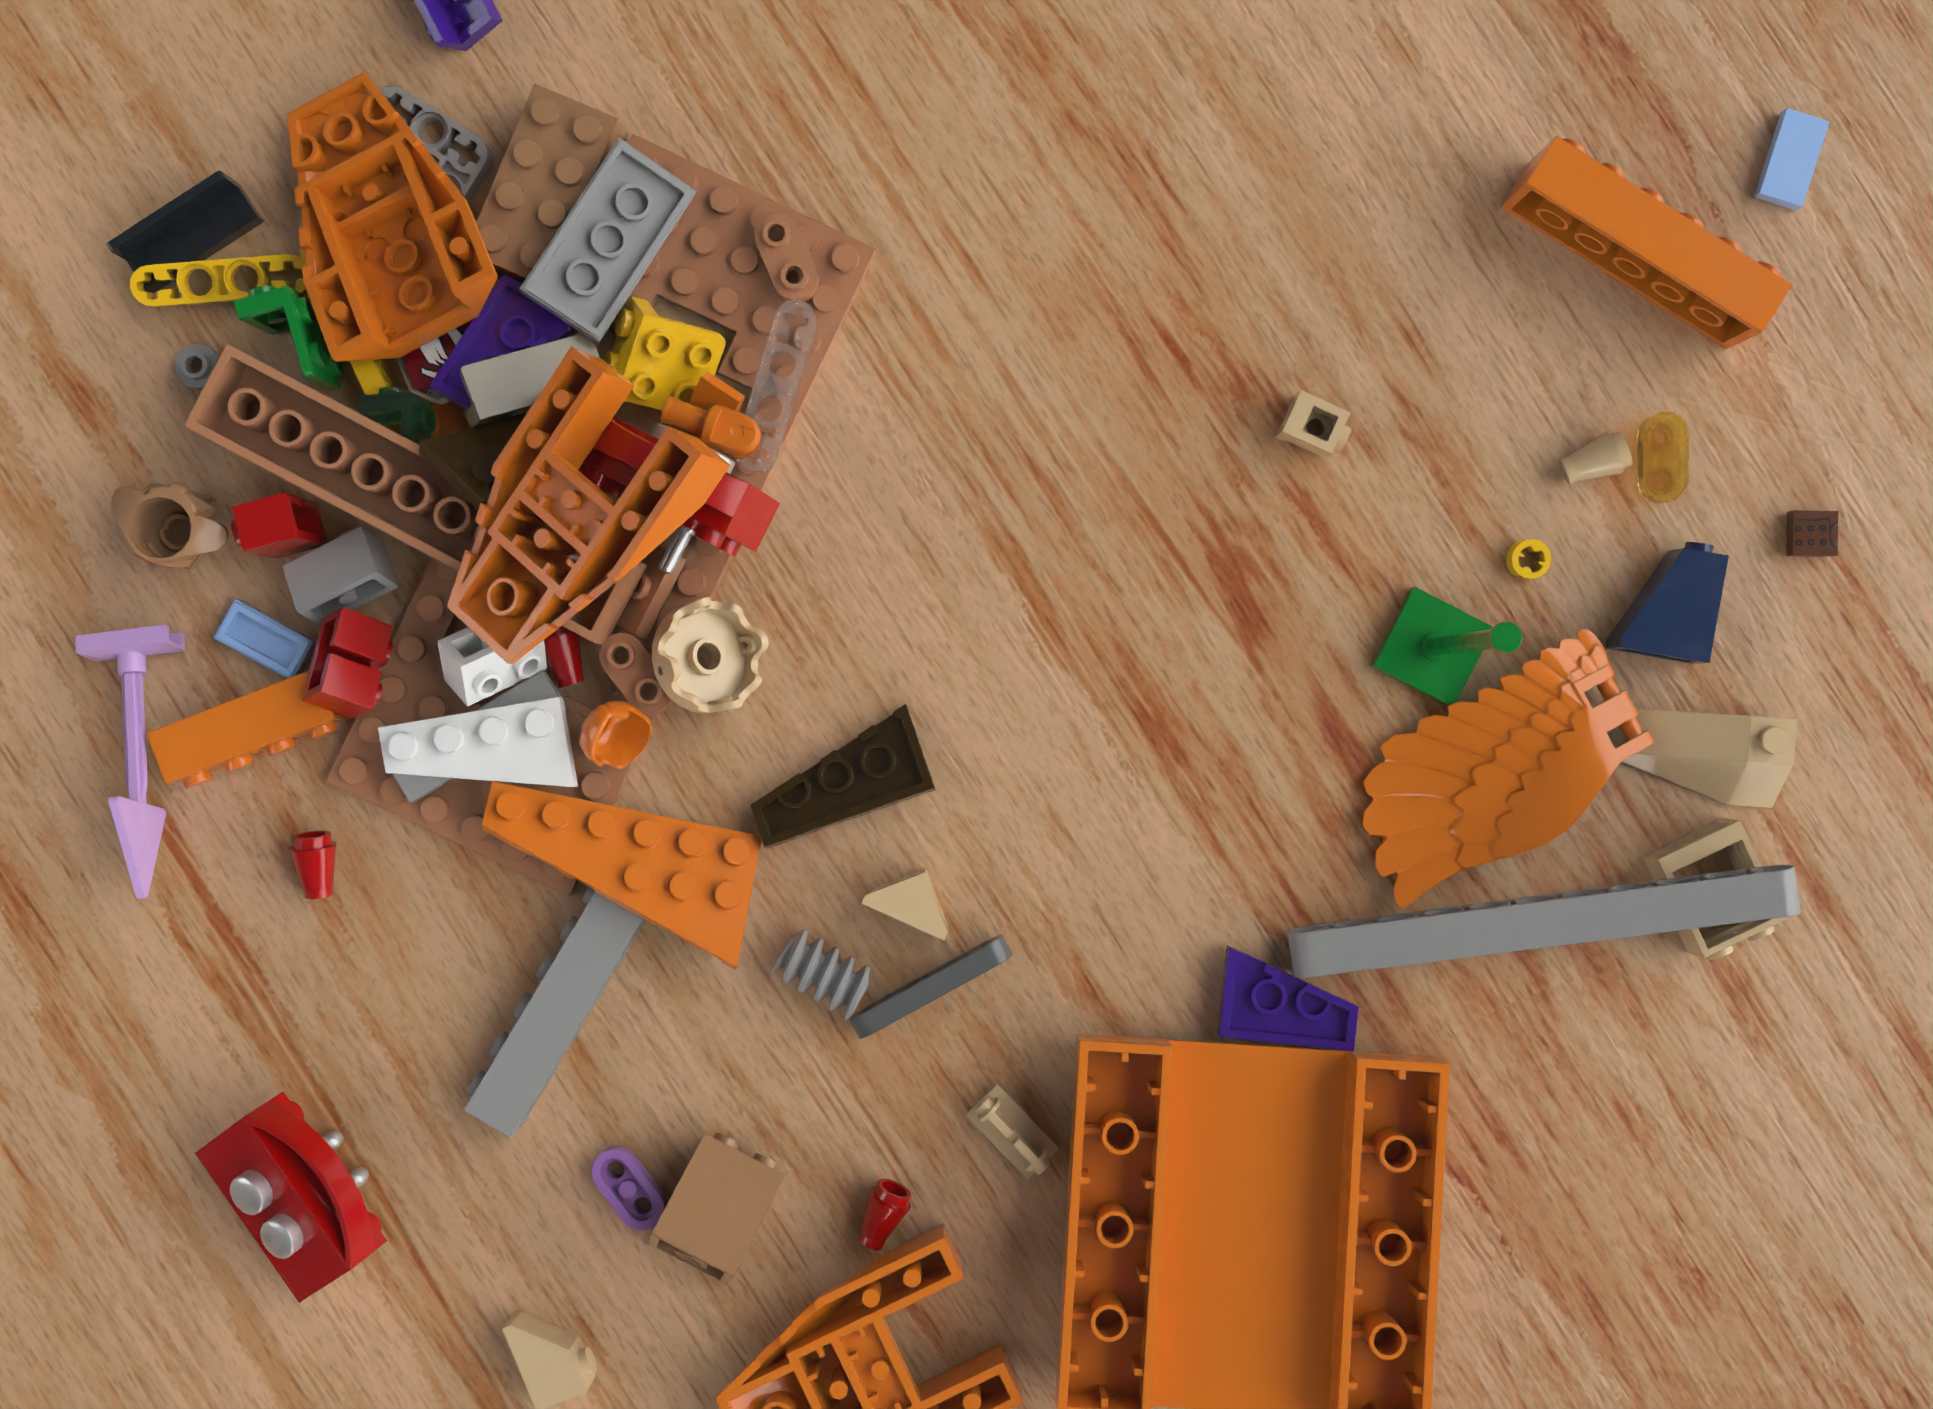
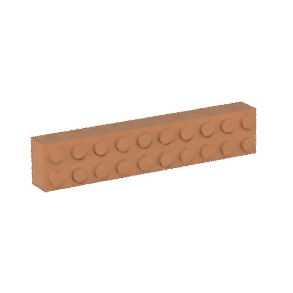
[183,344,647,645]

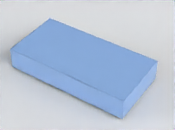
[1753,108,1830,211]
[213,599,317,679]

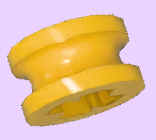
[1505,539,1552,579]

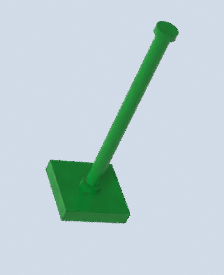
[1370,587,1523,706]

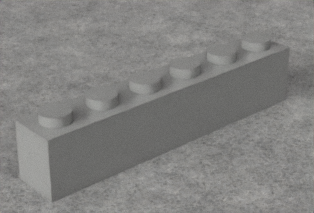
[464,887,646,1138]

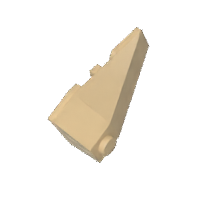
[1607,709,1797,808]

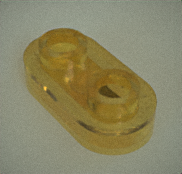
[1637,412,1689,504]

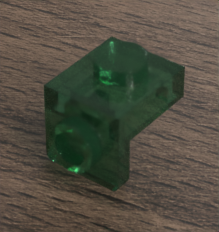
[360,387,436,445]

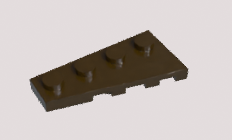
[419,412,618,511]
[750,704,936,849]

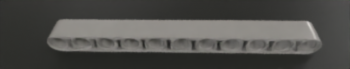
[1287,865,1801,978]

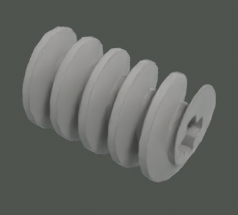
[770,928,870,1021]

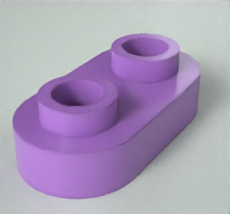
[591,1145,666,1230]

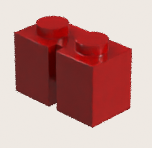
[231,492,328,559]
[302,607,393,718]

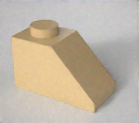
[502,1311,597,1409]

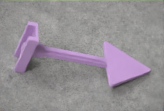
[75,625,185,899]

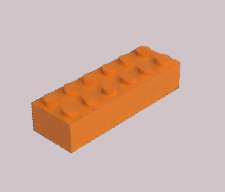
[1501,136,1793,349]

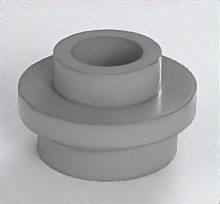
[175,344,219,390]

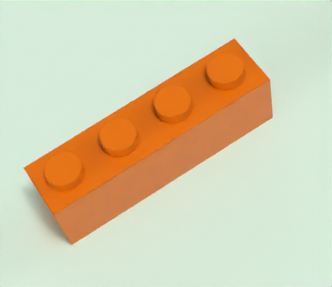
[146,670,350,788]

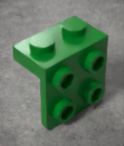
[234,285,344,390]

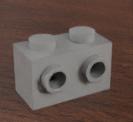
[282,526,399,626]

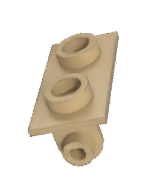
[965,1083,1060,1180]

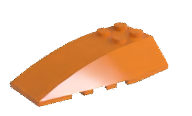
[287,72,498,362]

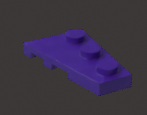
[429,274,576,410]
[1217,945,1359,1051]

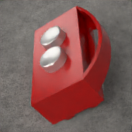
[195,1092,387,1303]

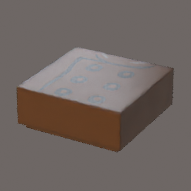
[1786,510,1839,557]

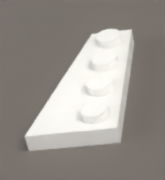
[378,697,578,787]

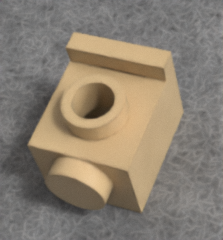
[1275,390,1351,458]

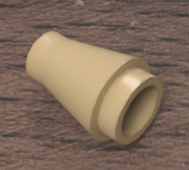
[1559,432,1633,485]

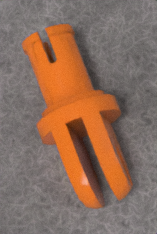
[660,396,761,459]

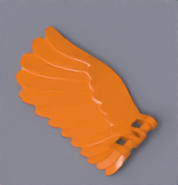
[1362,629,1655,910]

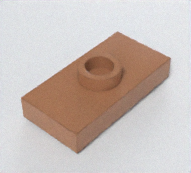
[616,546,686,640]

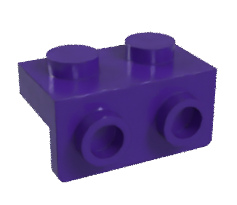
[412,0,503,51]

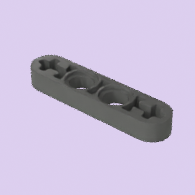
[849,935,1013,1039]

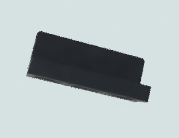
[106,171,264,294]

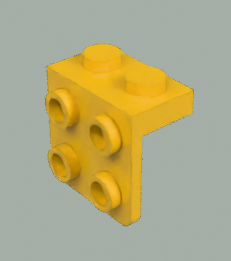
[603,296,726,410]

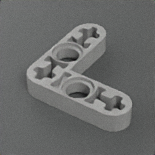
[380,86,493,204]

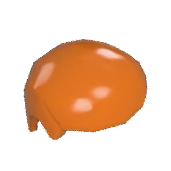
[579,701,652,769]

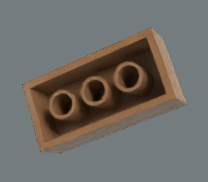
[476,83,628,283]

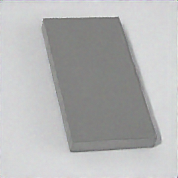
[519,138,697,344]

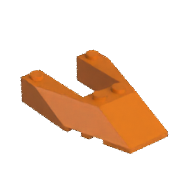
[447,346,731,664]
[715,1223,1023,1409]

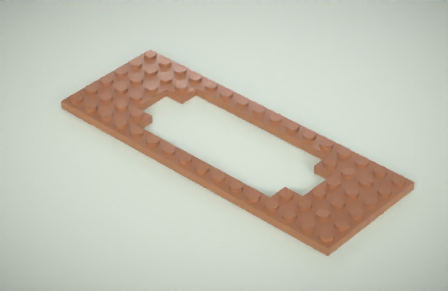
[326,134,876,896]

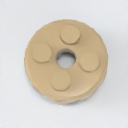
[651,597,769,714]

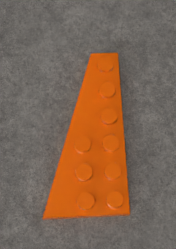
[482,781,761,970]

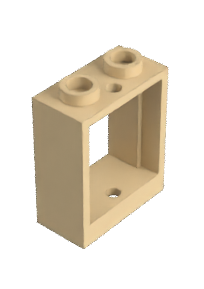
[1642,818,1787,960]

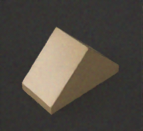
[861,869,948,941]

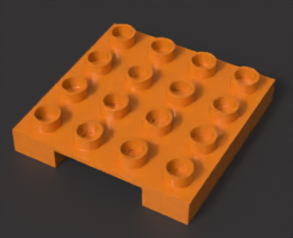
[1055,1033,1450,1409]

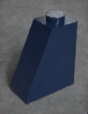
[1605,542,1729,664]

